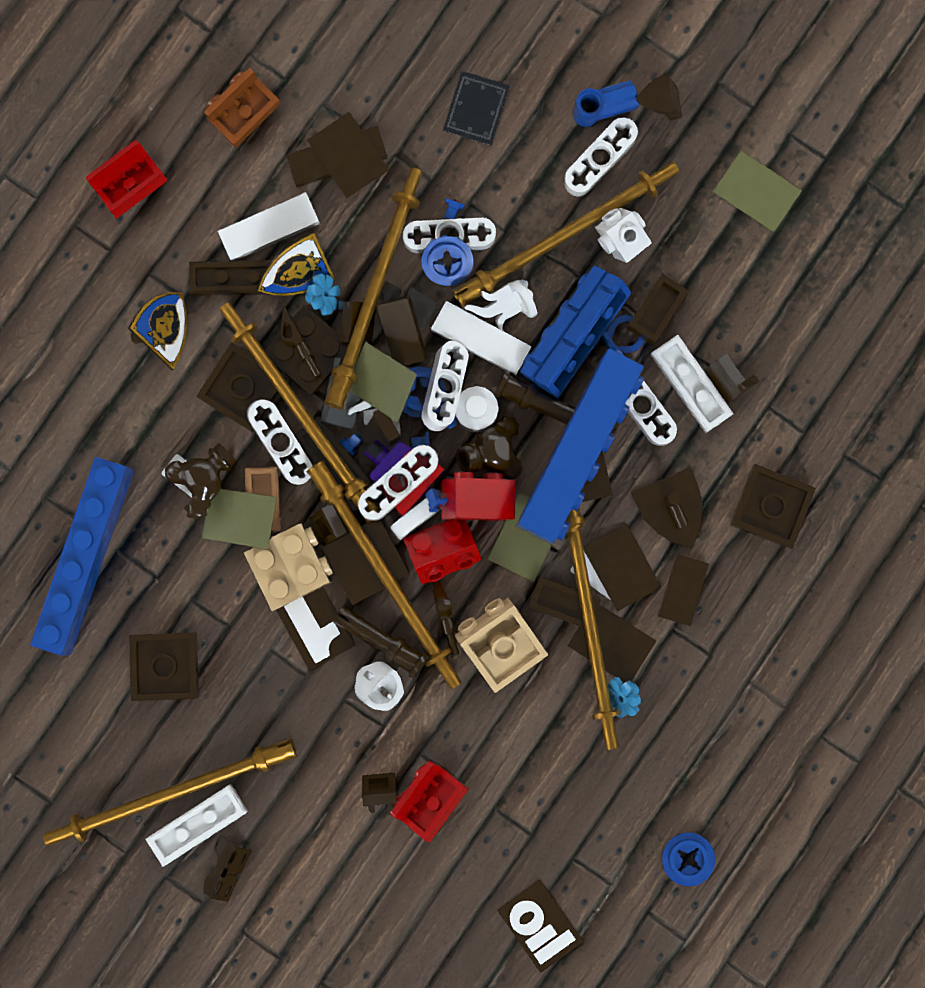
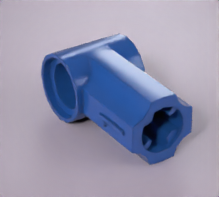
[572,80,639,127]

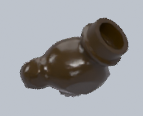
[456,416,523,479]
[165,443,236,520]

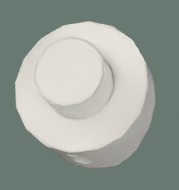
[455,386,499,433]
[355,662,404,711]

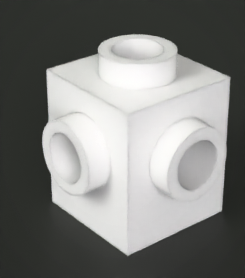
[595,208,652,263]

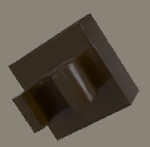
[309,504,348,546]
[362,772,396,813]

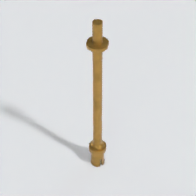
[452,161,680,308]
[324,167,422,410]
[219,302,381,522]
[306,460,462,689]
[566,508,622,750]
[43,738,297,846]

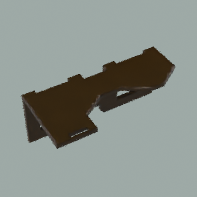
[203,836,252,902]

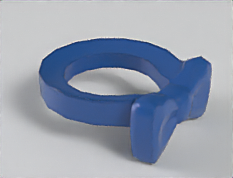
[601,315,645,355]

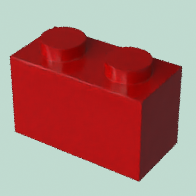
[442,472,515,521]

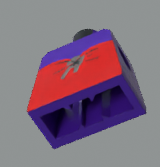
[364,439,444,516]

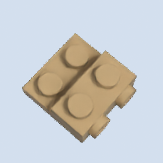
[243,523,333,611]
[454,597,548,693]

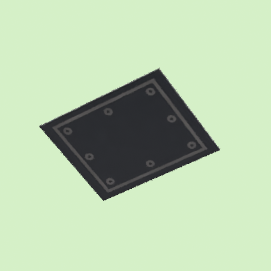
[443,71,510,145]

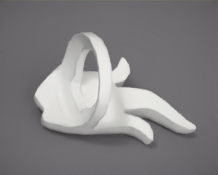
[464,280,537,330]

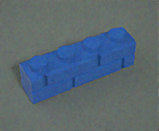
[520,265,632,399]

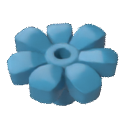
[305,274,341,315]
[608,677,641,718]

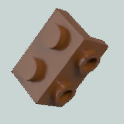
[204,68,281,148]

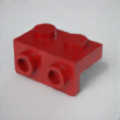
[86,140,168,219]
[403,520,481,584]
[390,761,469,842]

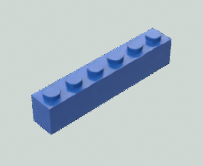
[516,348,644,544]
[30,456,134,656]

